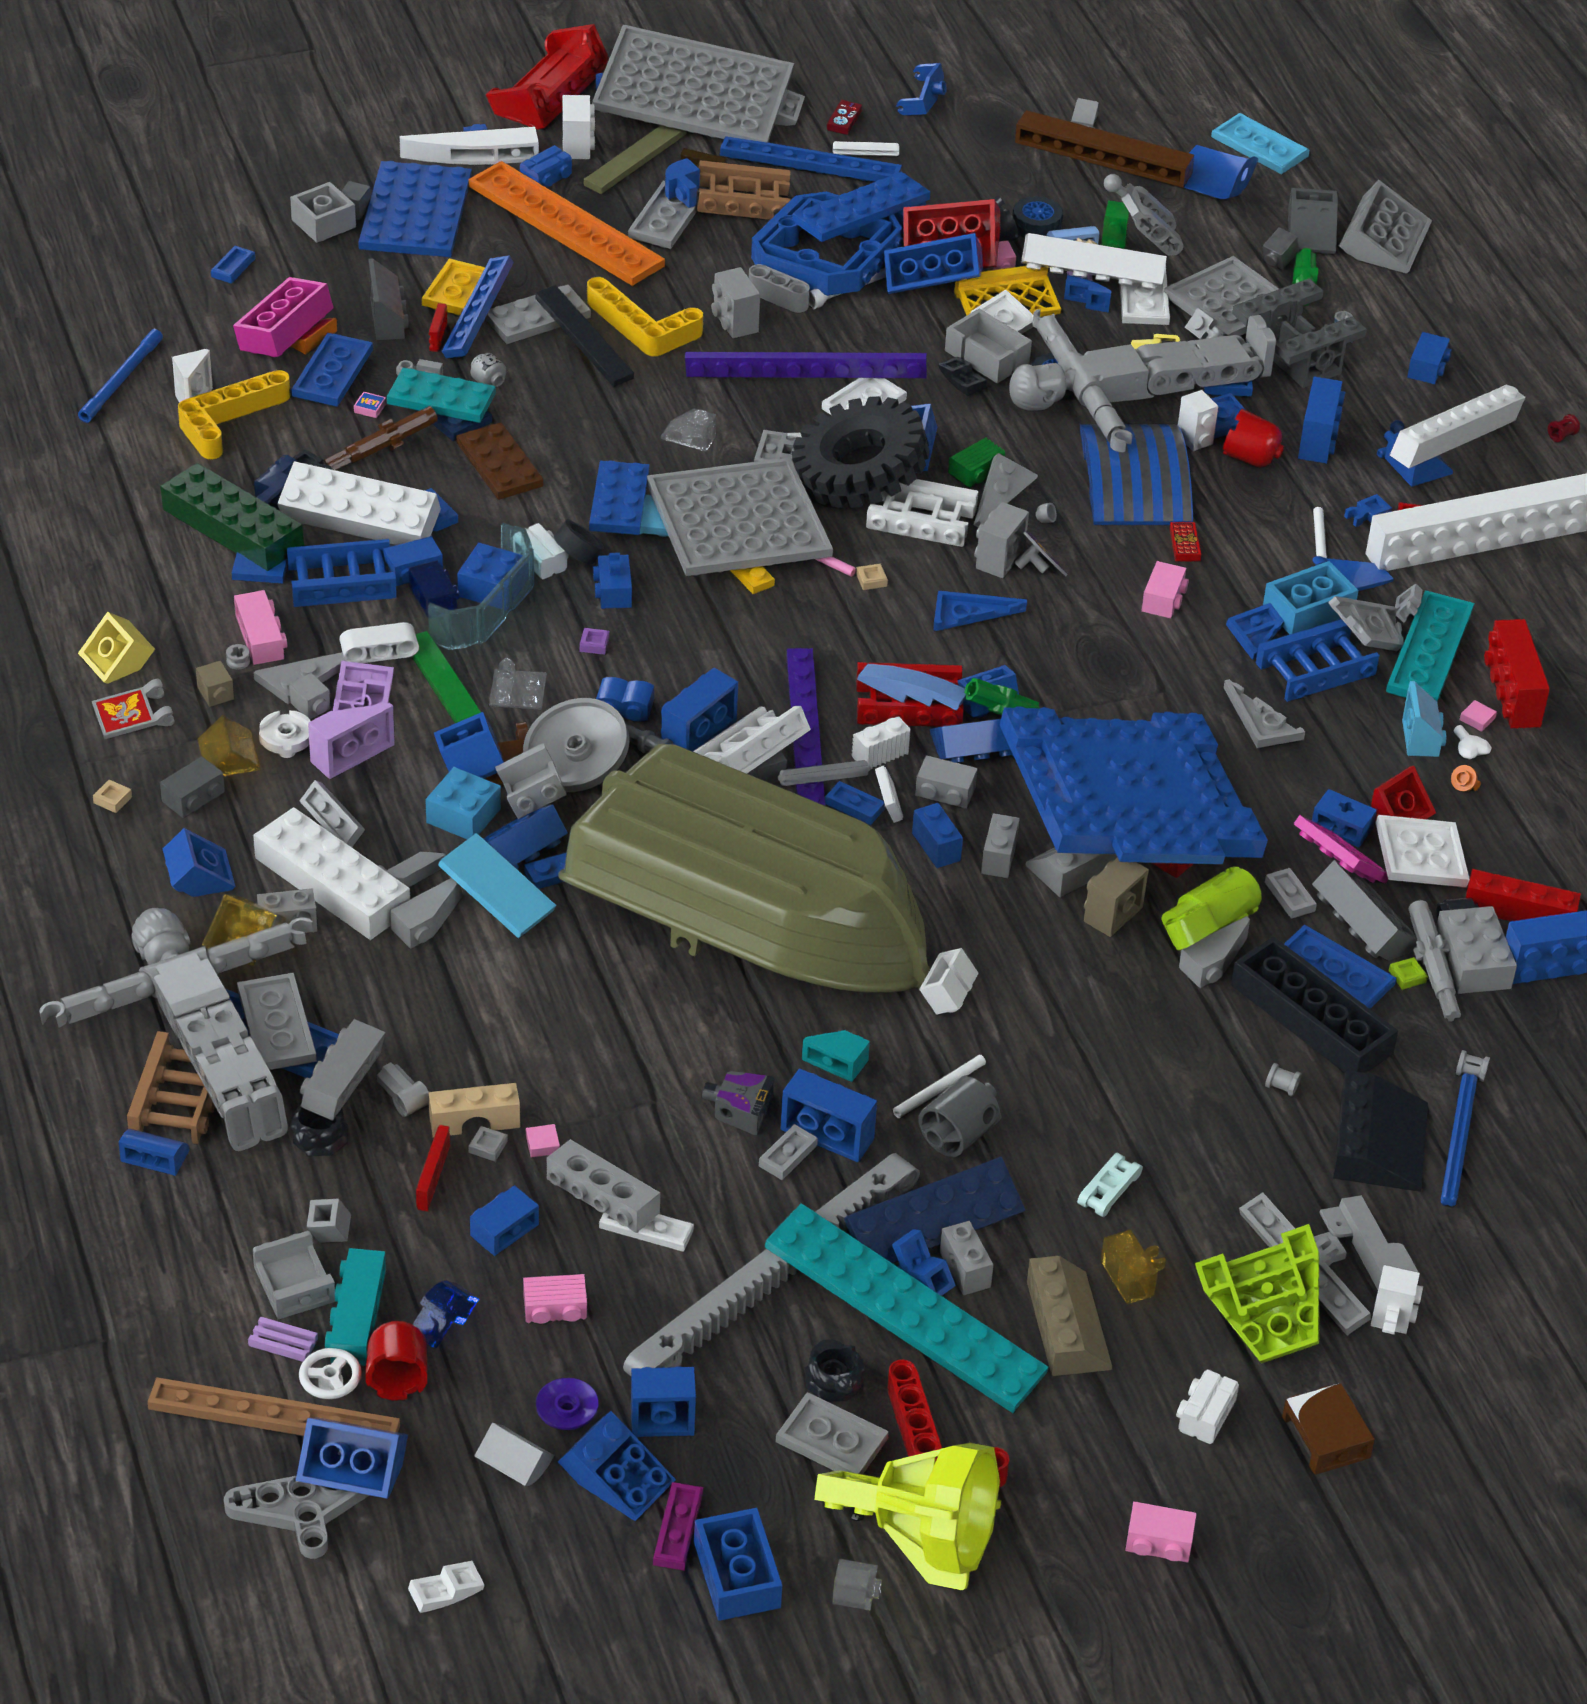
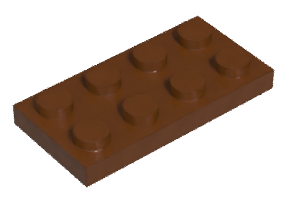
[456,422,543,500]

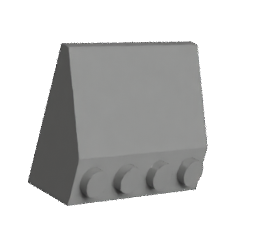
[1339,180,1432,274]

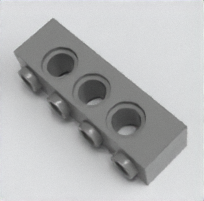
[547,1139,660,1233]

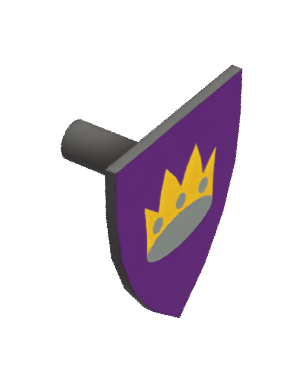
[1014,531,1068,576]

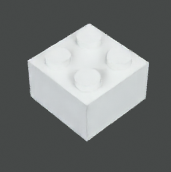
[563,95,595,159]

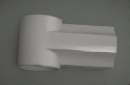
[377,1063,429,1117]

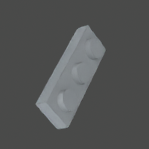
[300,780,365,847]

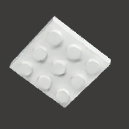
[1375,815,1470,887]

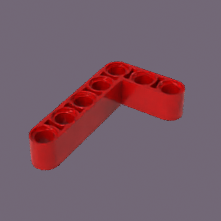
[887,1360,1009,1488]

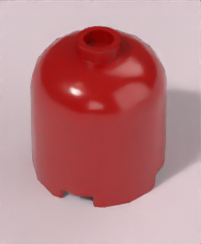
[1223,409,1285,468]
[366,1321,427,1400]

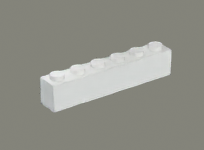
[1021,233,1167,289]

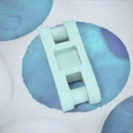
[1077,1153,1143,1217]

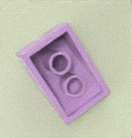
[308,703,394,779]

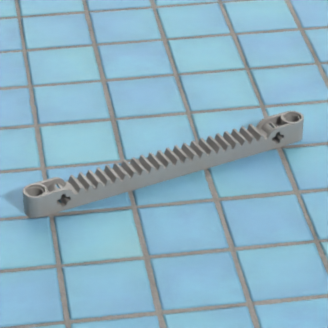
[623,1153,920,1376]

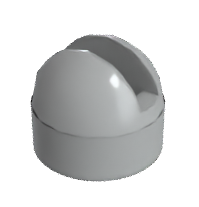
[1036,503,1057,523]

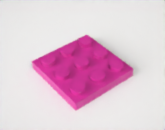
[1294,815,1388,884]

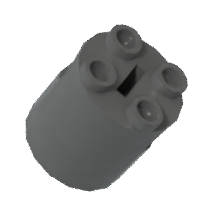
[918,1076,1002,1157]

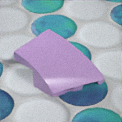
[333,661,394,711]

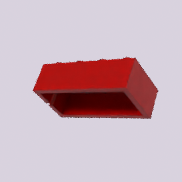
[1484,619,1550,729]

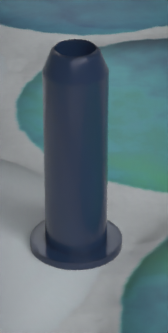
[1390,420,1404,434]

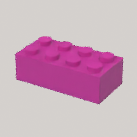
[233,277,333,357]

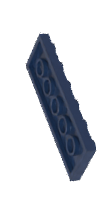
[844,1156,1025,1264]

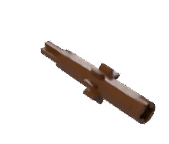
[324,406,438,470]

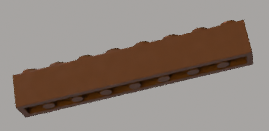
[1015,110,1195,188]

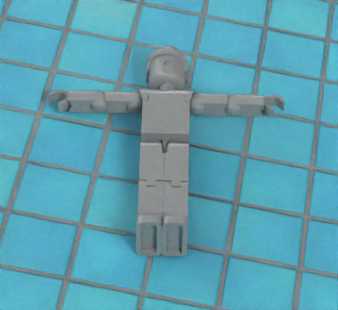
[1009,309,1276,452]
[39,908,314,1151]

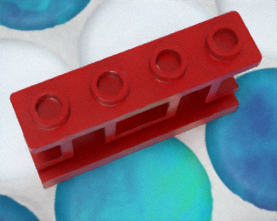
[856,662,964,727]

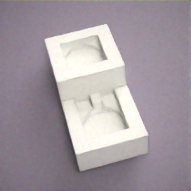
[408,1561,484,1613]

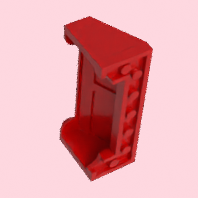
[486,24,609,129]

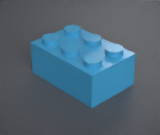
[1263,561,1359,635]

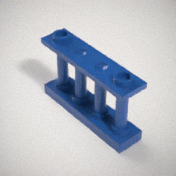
[287,539,397,607]
[1256,619,1380,702]

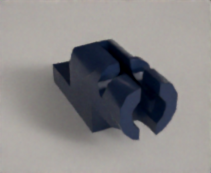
[254,455,297,510]

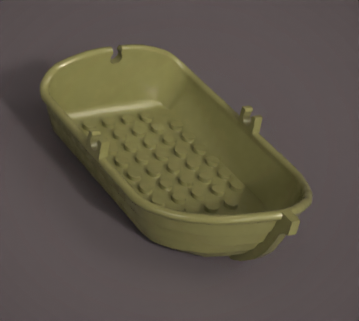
[558,743,930,993]

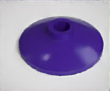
[536,1378,598,1430]

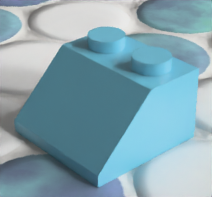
[1402,681,1446,757]

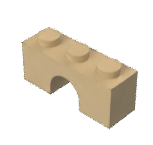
[429,1083,520,1137]

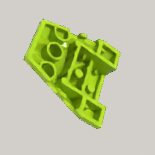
[1195,1224,1319,1364]

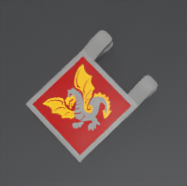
[92,679,175,739]

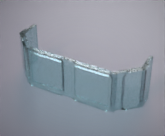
[428,523,534,650]

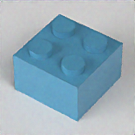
[425,767,501,839]

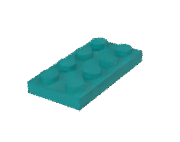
[387,368,496,423]

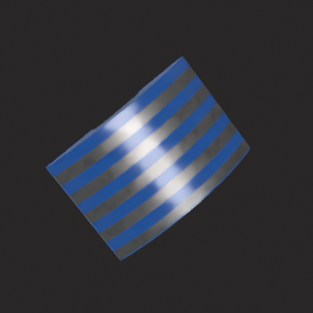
[1080,424,1193,525]

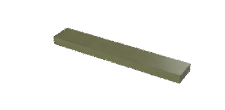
[584,125,687,194]

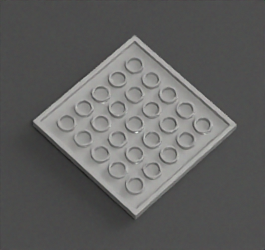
[647,457,833,576]

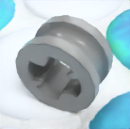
[226,644,250,669]

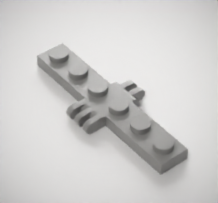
[1239,1193,1371,1335]

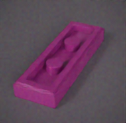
[653,1482,703,1571]

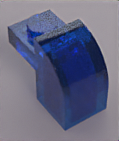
[413,1280,479,1348]

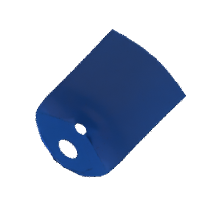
[1184,145,1259,199]

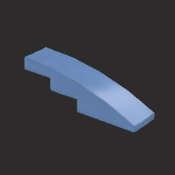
[857,664,966,711]

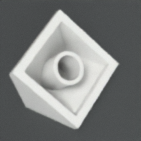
[172,349,213,403]

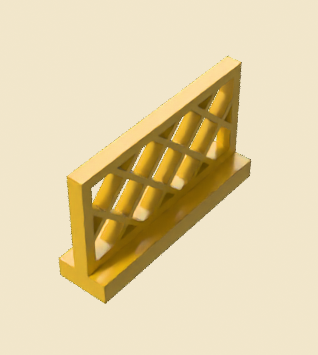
[954,266,1061,317]

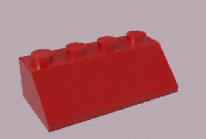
[1466,869,1581,921]

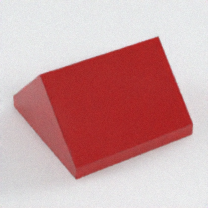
[1371,765,1436,821]

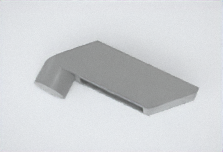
[378,852,446,887]

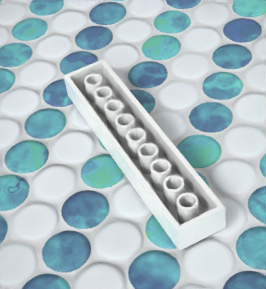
[1366,473,1587,571]

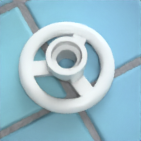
[299,1348,362,1399]

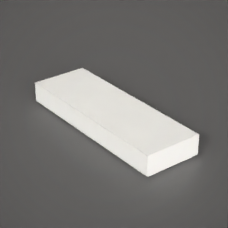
[599,1213,694,1252]

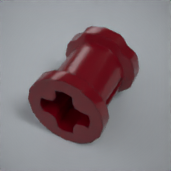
[1548,414,1580,442]

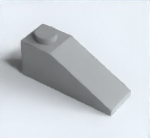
[390,878,462,949]
[1179,916,1250,988]

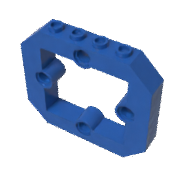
[751,191,904,296]

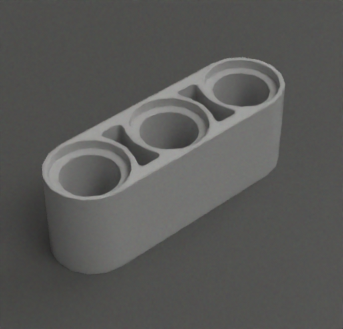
[749,264,810,313]

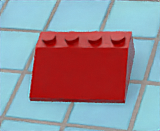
[903,199,1000,268]

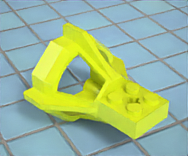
[814,1443,1001,1590]

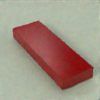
[416,1125,450,1212]

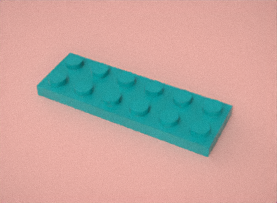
[1386,590,1474,703]

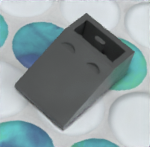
[1288,188,1338,254]

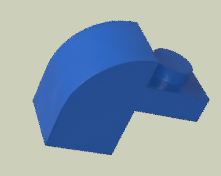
[665,158,700,208]
[892,1229,956,1296]

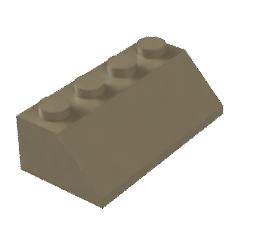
[1027,1256,1112,1376]

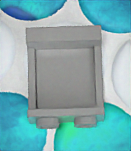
[495,743,567,819]
[253,1231,335,1319]

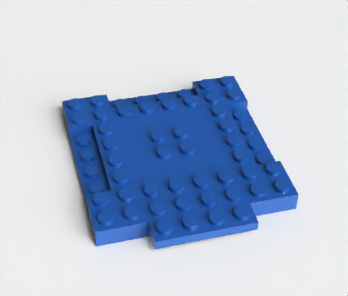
[1000,707,1268,864]

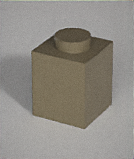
[196,661,234,707]

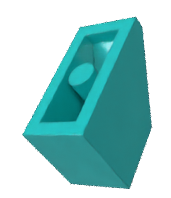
[802,1030,870,1082]

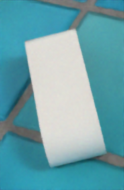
[339,623,419,663]

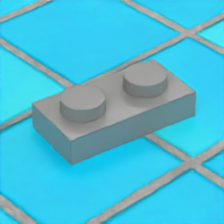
[1265,868,1316,919]
[759,1124,818,1180]

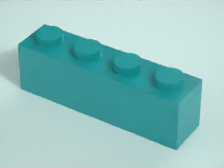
[325,1248,386,1366]

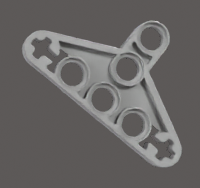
[224,1476,369,1559]

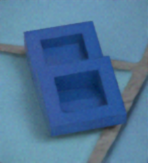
[1064,275,1111,312]

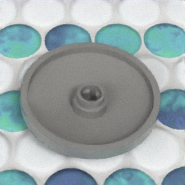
[523,698,629,792]

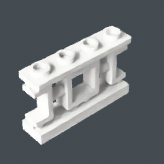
[866,479,978,547]
[693,706,811,774]

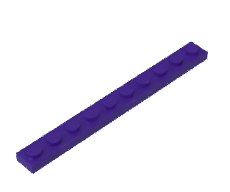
[685,352,927,378]
[786,648,825,806]

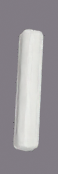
[833,141,899,157]

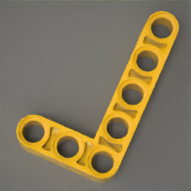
[587,277,703,356]
[178,370,291,459]

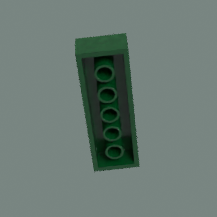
[160,463,304,571]

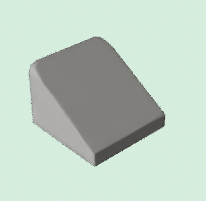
[1071,98,1099,128]

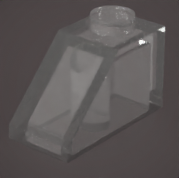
[661,408,716,451]

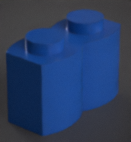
[596,677,654,721]

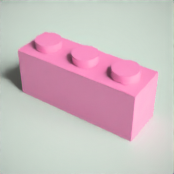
[234,590,287,665]

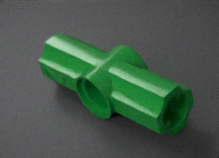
[1292,248,1318,306]
[964,678,1040,715]

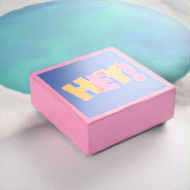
[354,392,386,418]

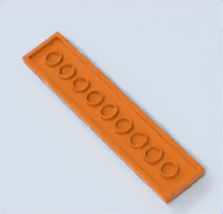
[469,161,665,286]

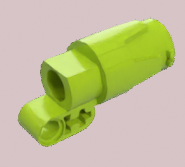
[1161,867,1261,950]

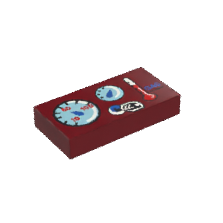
[827,100,862,135]

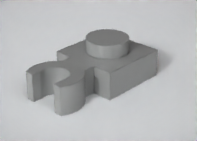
[1395,584,1423,623]

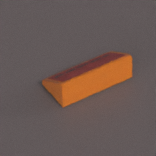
[290,318,337,354]

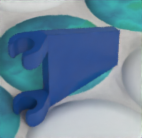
[1310,556,1394,591]

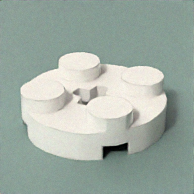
[259,710,310,758]

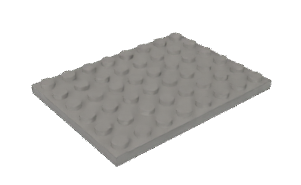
[592,25,794,143]

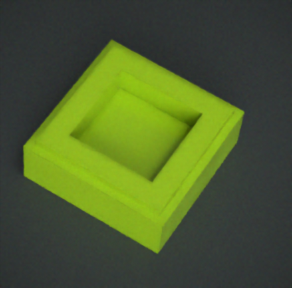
[1389,957,1428,990]

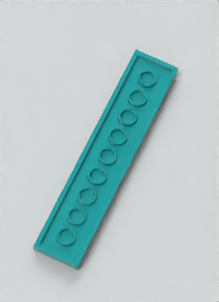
[765,1203,1048,1413]

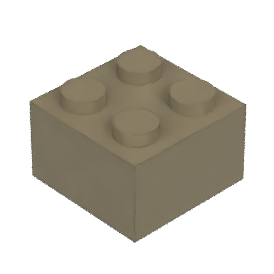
[1084,857,1149,937]

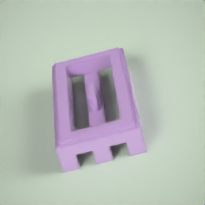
[248,1316,318,1362]

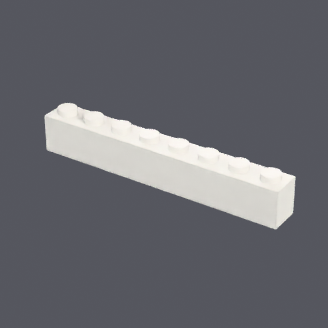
[1390,385,1525,468]

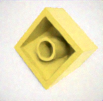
[78,612,155,684]

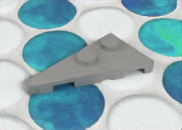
[974,453,1038,527]
[254,652,345,704]
[1224,679,1305,748]

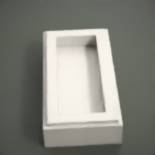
[875,766,903,823]

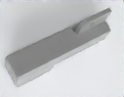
[1319,1195,1418,1289]

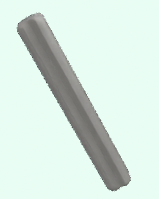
[778,760,870,786]

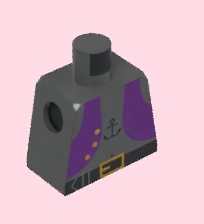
[702,1071,774,1135]

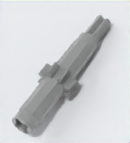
[1408,900,1461,1021]

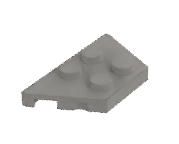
[1329,596,1404,651]

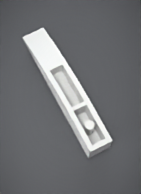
[400,127,539,165]

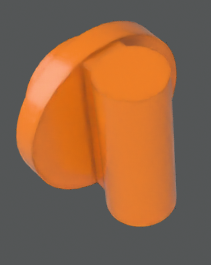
[1451,765,1481,792]

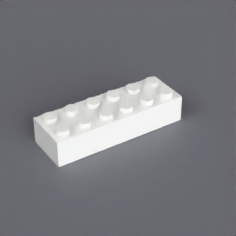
[277,461,441,545]
[253,807,410,940]

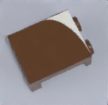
[1282,1383,1375,1475]

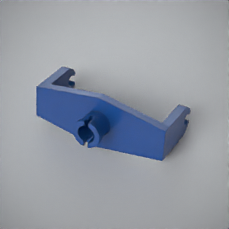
[896,63,946,115]

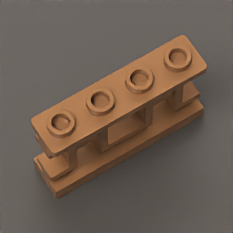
[697,160,790,220]

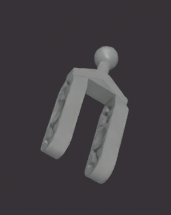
[1104,174,1183,256]

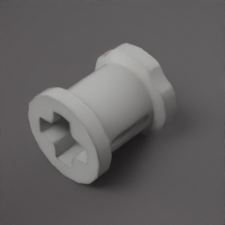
[1456,1050,1490,1082]
[1265,1063,1302,1097]

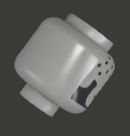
[470,353,506,387]

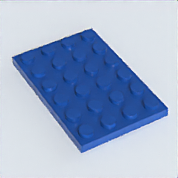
[358,161,472,257]

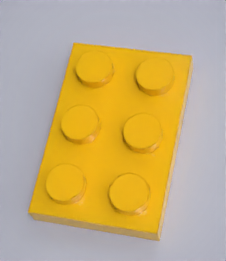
[422,259,485,315]

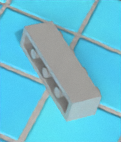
[300,1019,385,1120]

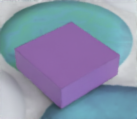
[580,628,610,655]

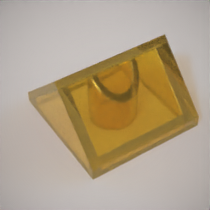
[198,715,260,776]
[202,894,276,966]

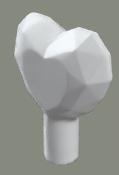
[1454,725,1492,759]

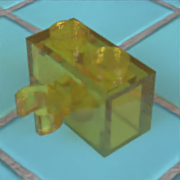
[1101,1229,1166,1304]

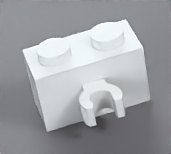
[1371,1265,1423,1334]

